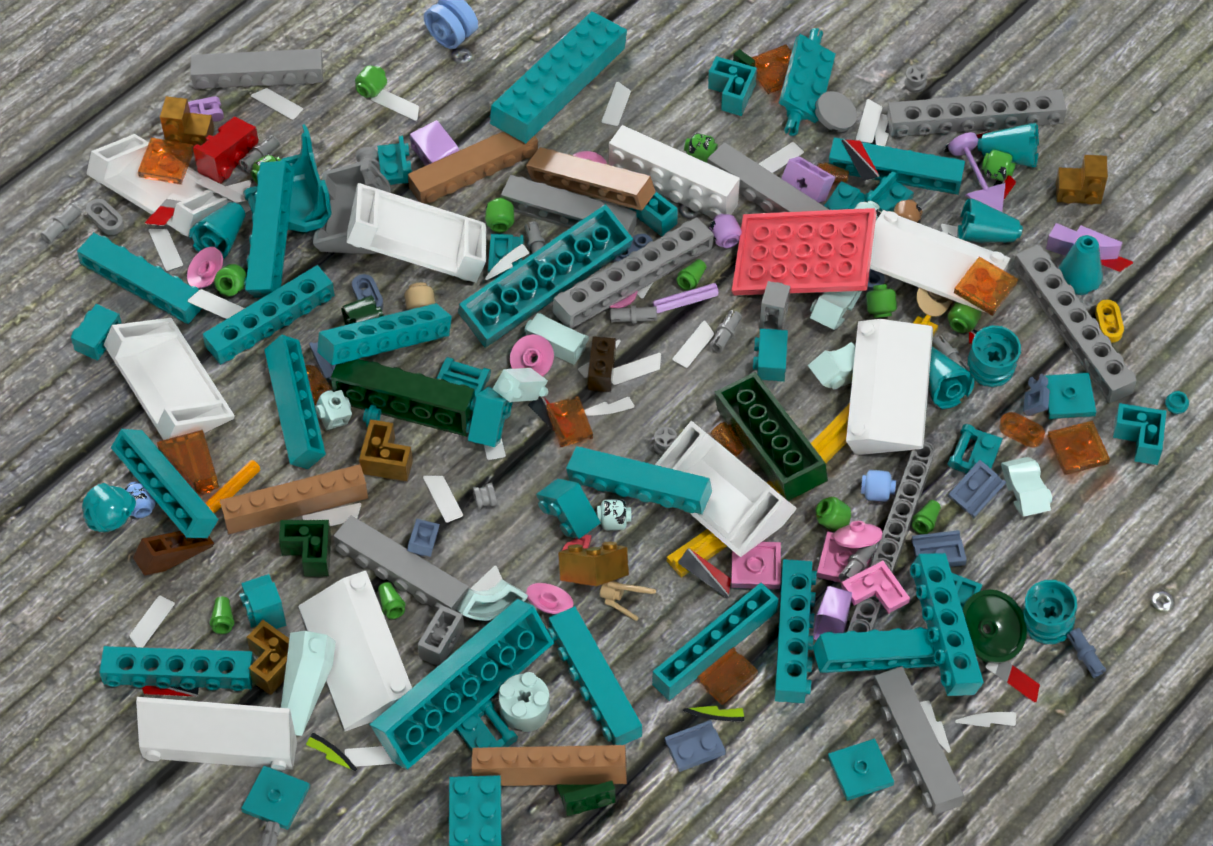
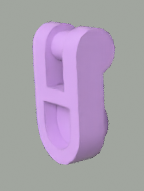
[188,96,224,121]

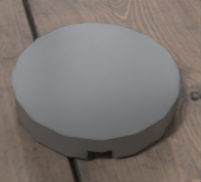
[815,91,857,132]

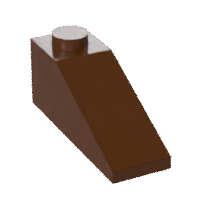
[133,531,214,576]

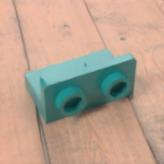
[377,135,412,185]
[865,171,914,212]

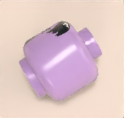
[709,214,742,248]

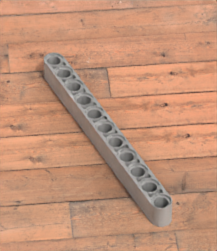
[847,441,934,632]

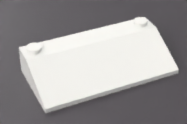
[86,134,232,237]
[347,183,486,283]
[870,210,1010,312]
[104,318,235,445]
[846,319,933,455]
[655,421,797,557]
[298,571,412,731]
[136,697,297,771]

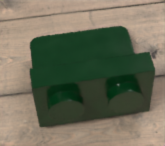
[556,780,616,817]

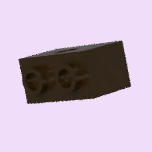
[588,336,616,392]

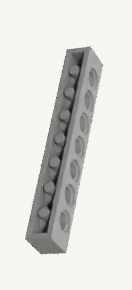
[887,89,1067,137]
[553,217,714,329]
[1013,245,1137,404]

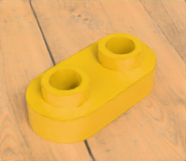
[1095,300,1124,343]

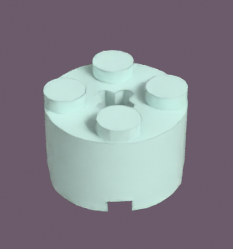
[499,672,550,732]

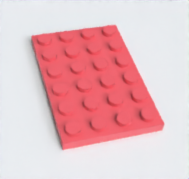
[732,208,877,295]

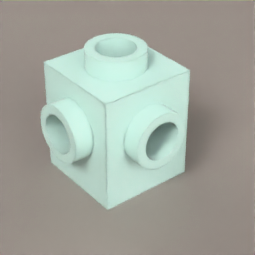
[315,390,352,430]

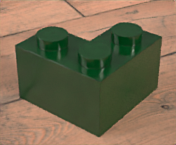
[279,520,331,577]

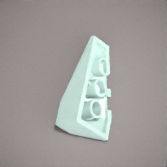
[281,631,336,736]

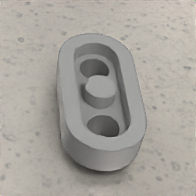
[86,199,124,235]

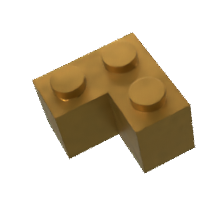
[160,96,214,148]
[1056,155,1108,205]
[359,419,413,482]
[558,542,629,586]
[247,620,290,695]

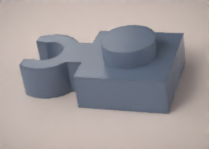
[1023,374,1050,416]

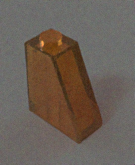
[157,430,219,494]

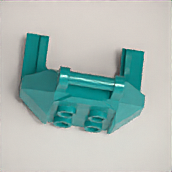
[243,124,332,232]

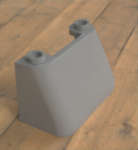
[313,160,391,254]

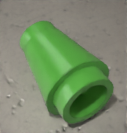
[677,259,707,291]
[912,500,941,534]
[378,582,406,619]
[210,596,235,634]

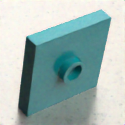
[1045,373,1096,419]
[828,738,895,801]
[241,766,310,830]

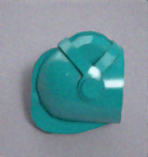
[82,483,136,533]

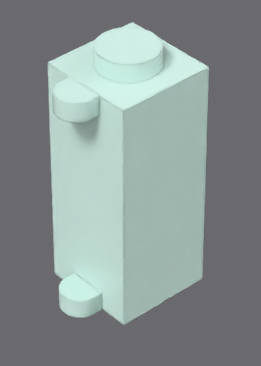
[525,313,589,365]
[493,368,548,402]

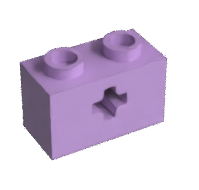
[781,156,835,203]

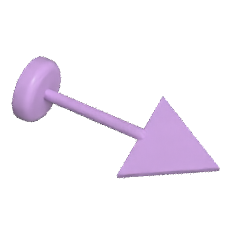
[948,132,1005,212]

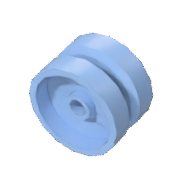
[423,0,478,49]

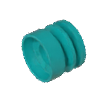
[967,325,1021,387]
[1024,580,1077,644]

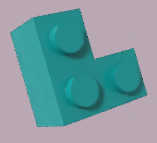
[708,56,757,116]
[466,387,513,447]
[1113,403,1167,465]
[536,478,601,539]
[239,574,287,629]

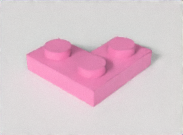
[841,561,910,614]

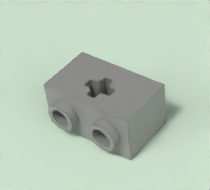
[759,281,790,330]
[418,605,464,666]

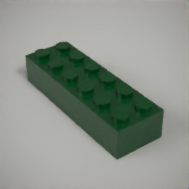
[331,359,475,437]
[714,372,828,501]

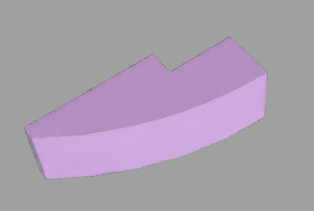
[1046,223,1122,260]

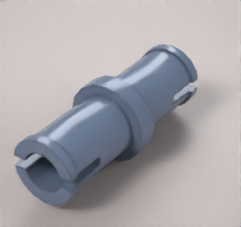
[1066,628,1106,678]

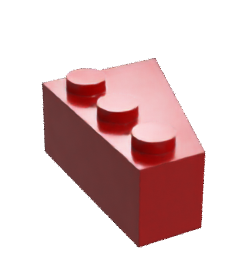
[193,117,259,184]

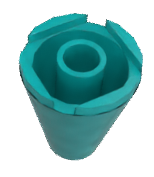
[978,123,1039,167]
[957,198,1023,243]
[189,202,246,259]
[1058,235,1103,295]
[928,347,975,409]

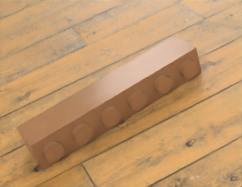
[408,131,538,204]
[526,147,656,211]
[220,464,368,535]
[471,745,627,786]

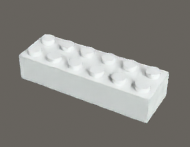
[609,125,740,219]

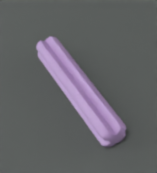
[653,283,719,313]

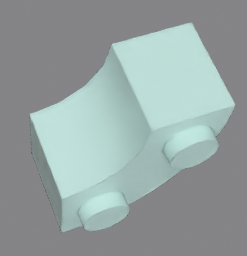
[810,291,862,330]
[808,342,856,389]
[1001,457,1052,517]
[456,579,528,621]

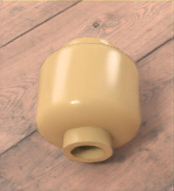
[404,282,436,310]

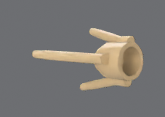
[600,581,656,621]

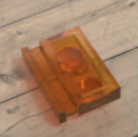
[546,396,593,447]
[697,647,758,705]

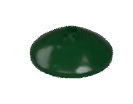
[962,589,1027,663]

